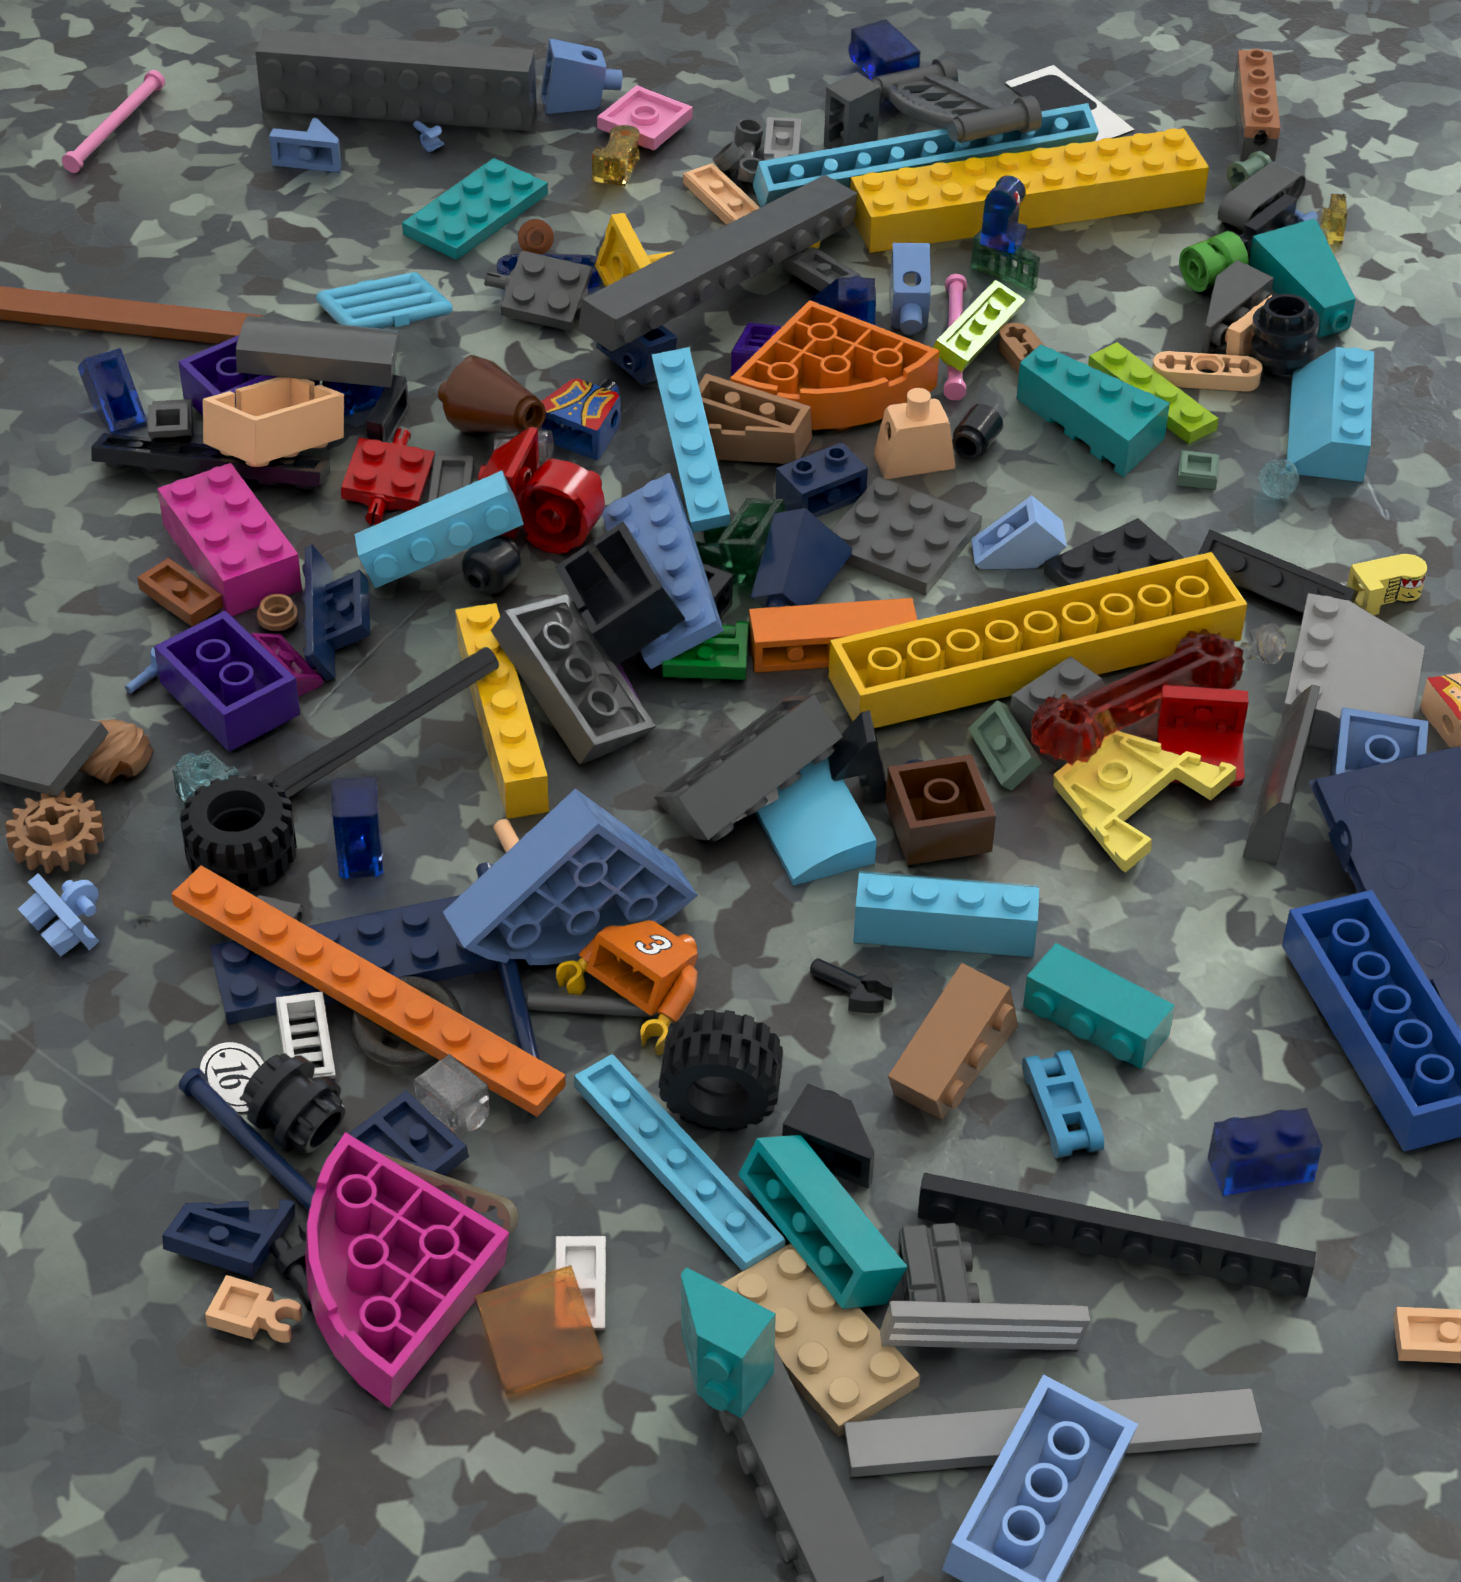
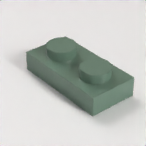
[968,700,1042,791]

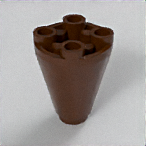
[438,355,546,433]

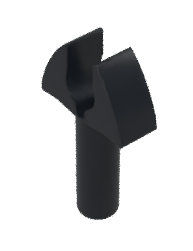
[810,958,893,1013]

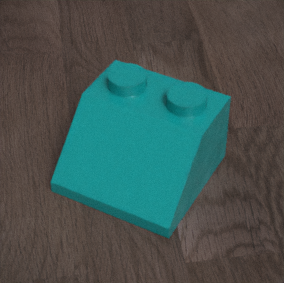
[681,1267,776,1418]

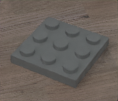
[832,476,982,595]

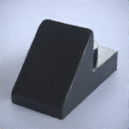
[828,710,887,803]

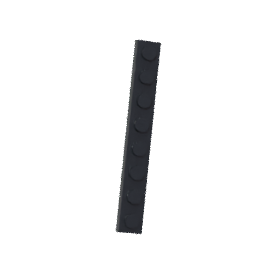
[918,1173,1316,1297]

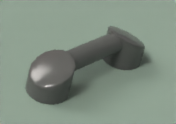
[734,118,764,183]

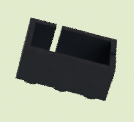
[555,521,685,666]

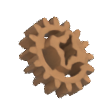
[6,790,104,873]

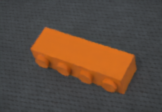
[748,598,917,673]

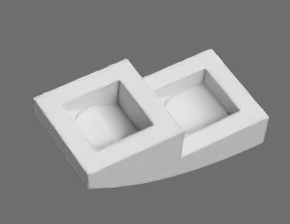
[554,1236,606,1331]

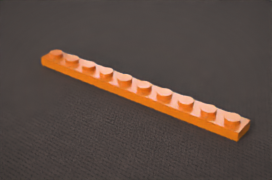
[171,865,566,1117]

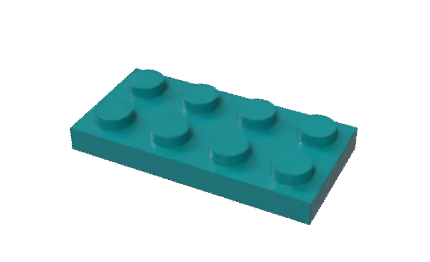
[402,158,548,260]

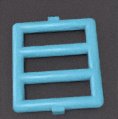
[316,272,453,329]

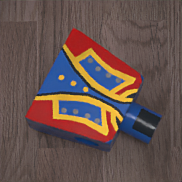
[538,378,621,461]

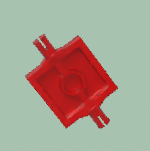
[341,428,435,525]

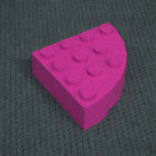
[305,1132,510,1408]

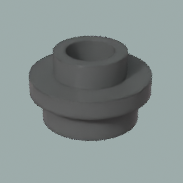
[712,142,745,174]

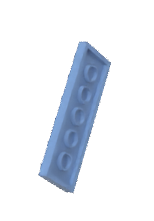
[602,473,724,669]

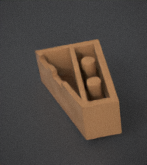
[699,373,812,464]
[888,963,1018,1120]

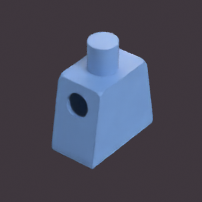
[540,39,623,114]
[889,243,931,335]

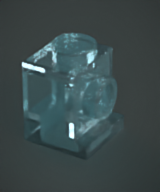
[172,749,239,801]

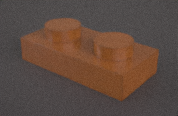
[137,558,224,627]

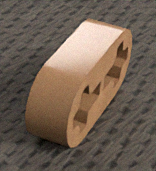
[998,323,1045,374]

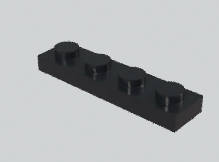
[1198,529,1358,613]

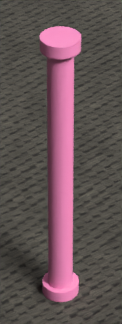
[62,70,165,173]
[944,274,967,400]

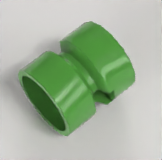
[1179,231,1249,292]

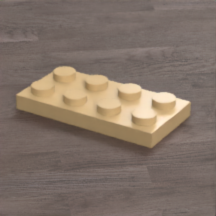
[720,1243,920,1437]

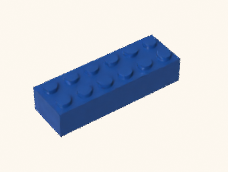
[1282,890,1461,1152]

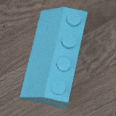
[1286,347,1374,482]
[853,871,1039,958]

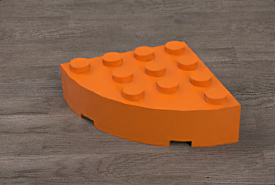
[730,300,940,430]

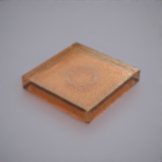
[475,1265,604,1395]

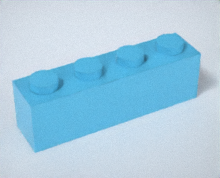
[354,471,524,588]

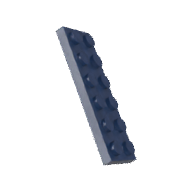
[210,895,498,1025]

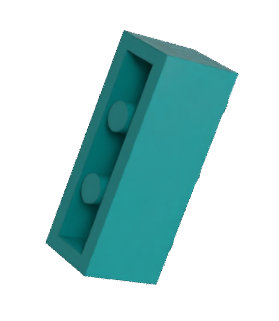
[1023,943,1175,1070]

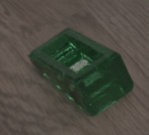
[971,226,1040,291]

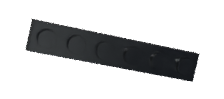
[91,433,330,490]

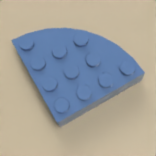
[443,789,698,965]

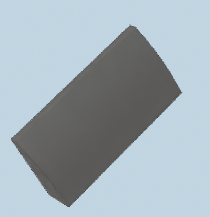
[236,316,400,388]
[490,594,656,765]
[1242,685,1321,865]

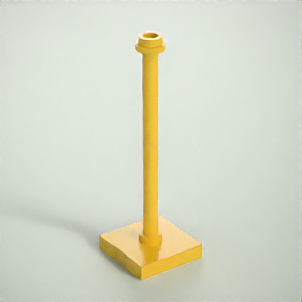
[595,213,821,287]

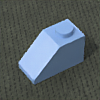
[971,495,1067,570]

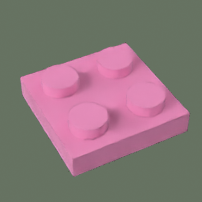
[597,85,693,150]

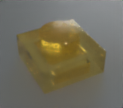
[1321,193,1348,244]

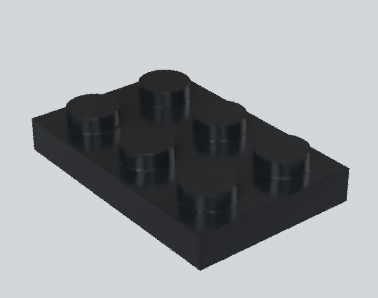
[1044,518,1184,587]

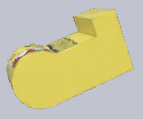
[1347,554,1427,615]

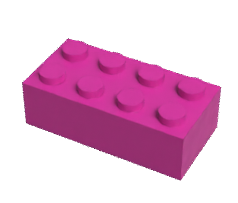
[157,463,302,616]

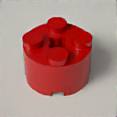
[516,458,605,554]

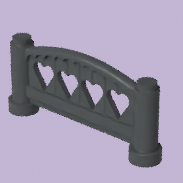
[870,57,1042,143]

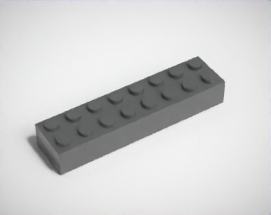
[255,29,537,131]

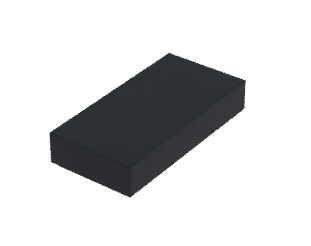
[366,375,409,443]

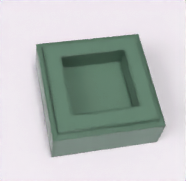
[1177,450,1220,490]

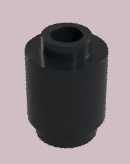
[952,404,1003,459]

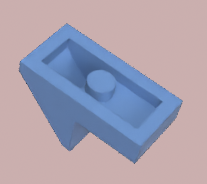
[269,118,342,173]

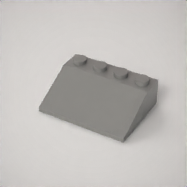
[1282,593,1425,750]

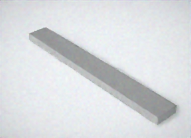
[844,1389,1263,1477]

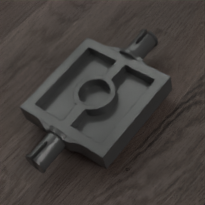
[484,250,592,332]

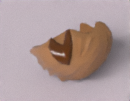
[78,719,154,785]

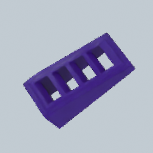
[731,323,781,376]

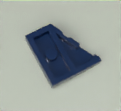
[334,1090,469,1175]
[162,1200,295,1278]

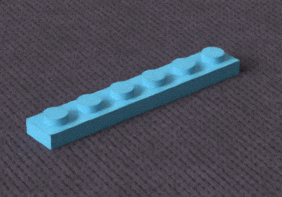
[652,347,731,533]
[574,1054,785,1271]

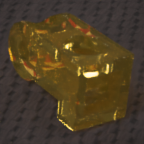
[592,125,640,187]

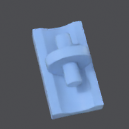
[18,873,100,957]

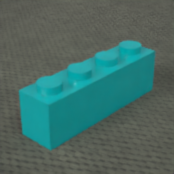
[738,1135,907,1309]

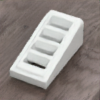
[276,991,336,1082]

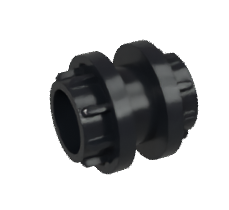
[1251,294,1319,375]
[243,1053,345,1154]

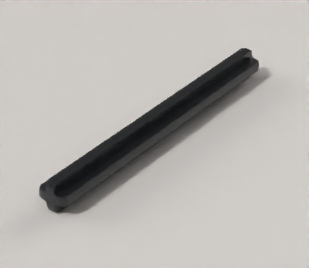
[272,647,499,798]

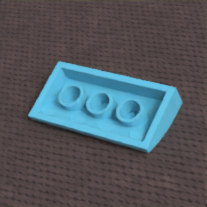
[755,757,877,886]

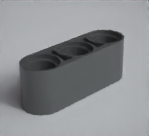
[1218,161,1306,231]

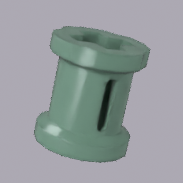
[1227,151,1272,189]

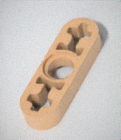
[1152,351,1262,392]

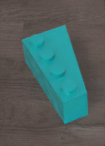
[1016,344,1170,477]

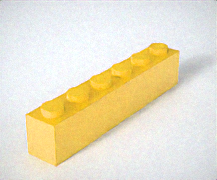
[455,603,549,819]

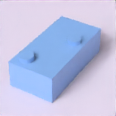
[942,1374,1138,1582]

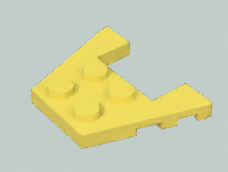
[1053,728,1236,873]

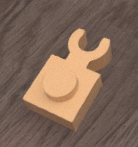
[205,1275,303,1343]

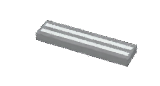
[880,1301,1090,1350]

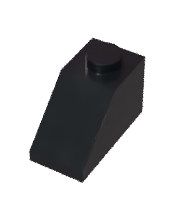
[782,1084,875,1188]

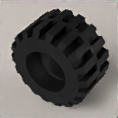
[180,775,297,890]
[658,1010,783,1131]

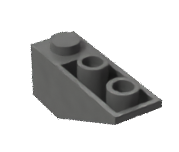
[1201,260,1274,354]

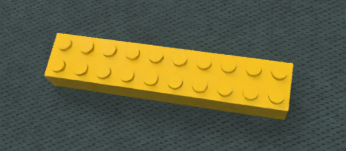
[850,128,1209,253]
[828,552,1247,728]

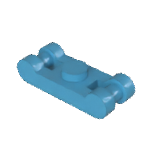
[1022,1050,1104,1158]

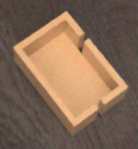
[203,377,344,467]

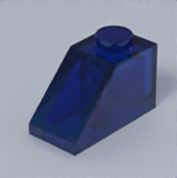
[800,276,876,325]
[77,348,147,433]

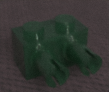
[695,498,786,586]

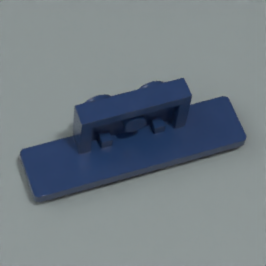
[302,544,370,681]

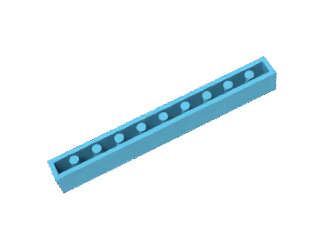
[753,103,1099,208]

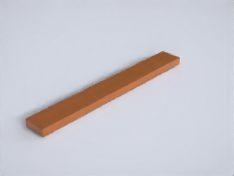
[0,286,263,344]

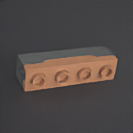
[1233,49,1280,162]

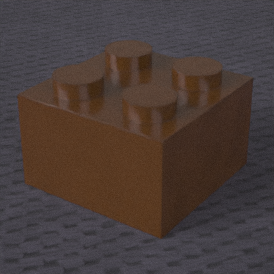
[885,754,996,865]

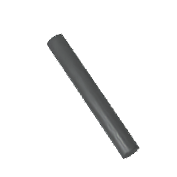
[527,992,659,1018]

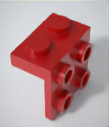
[1157,685,1249,787]

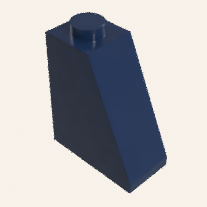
[751,508,853,608]

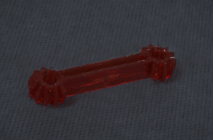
[1031,628,1245,766]

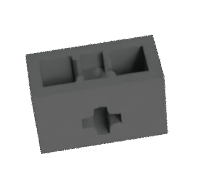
[824,72,880,149]

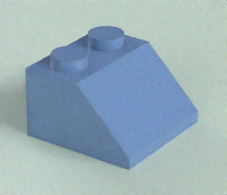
[1329,707,1429,776]

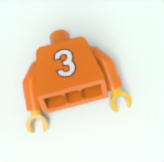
[556,920,698,1055]

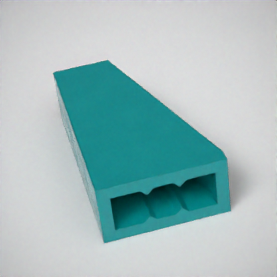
[1248,219,1356,338]

